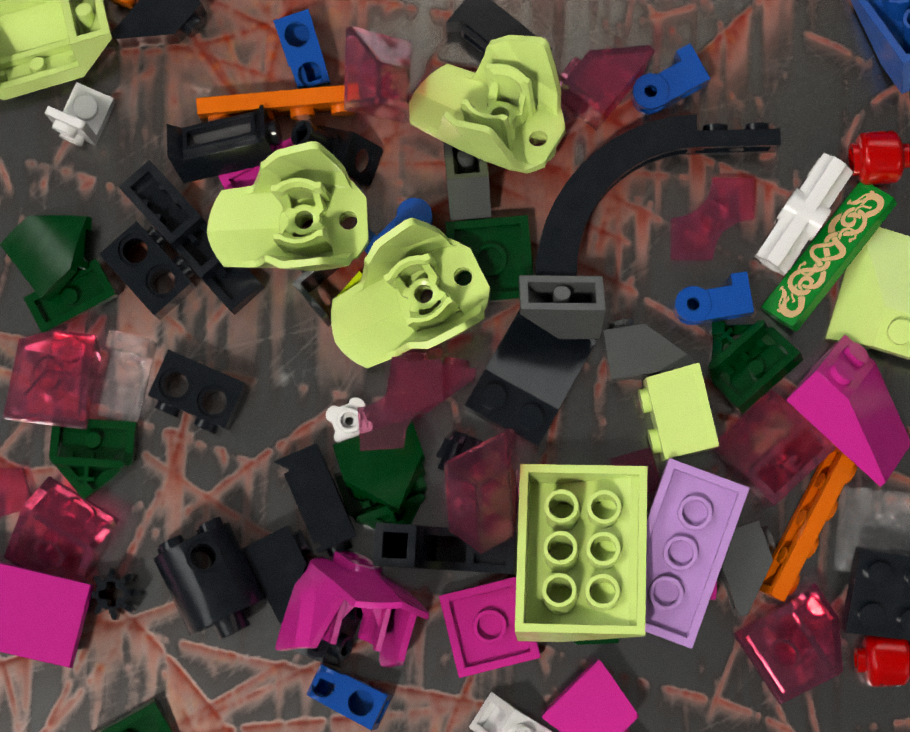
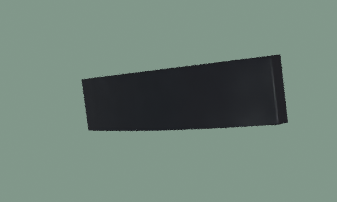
[119,160,265,315]

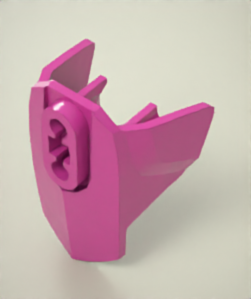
[275,550,429,668]

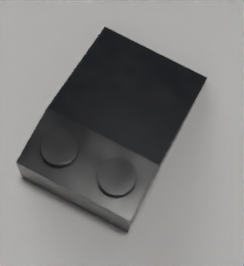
[464,310,597,449]

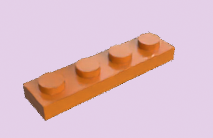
[196,83,364,122]
[759,442,857,602]

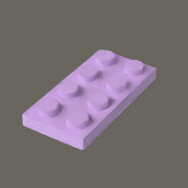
[645,458,750,649]

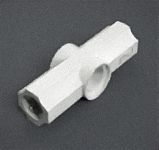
[754,153,853,276]

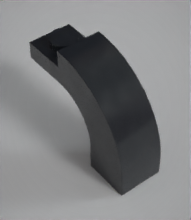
[373,523,518,574]

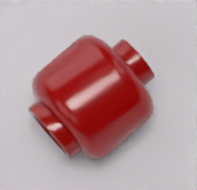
[848,130,910,185]
[853,635,910,687]

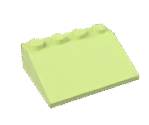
[515,464,648,642]

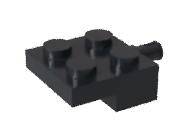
[841,546,910,641]

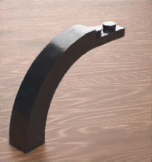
[534,114,781,276]

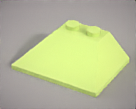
[0,0,112,100]
[825,227,910,360]

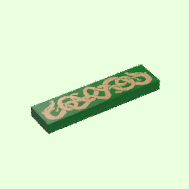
[761,182,897,332]

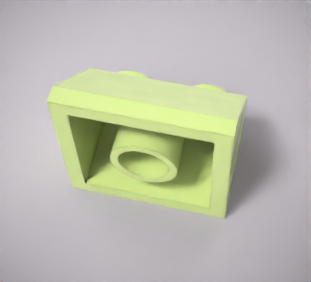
[638,363,719,462]

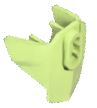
[408,35,566,174]
[207,141,369,271]
[331,218,491,369]

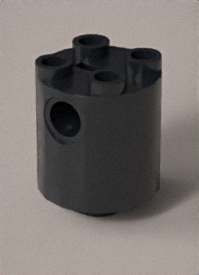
[154,516,266,640]

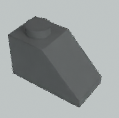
[443,142,491,221]
[518,275,605,339]
[601,318,694,383]
[719,520,776,617]

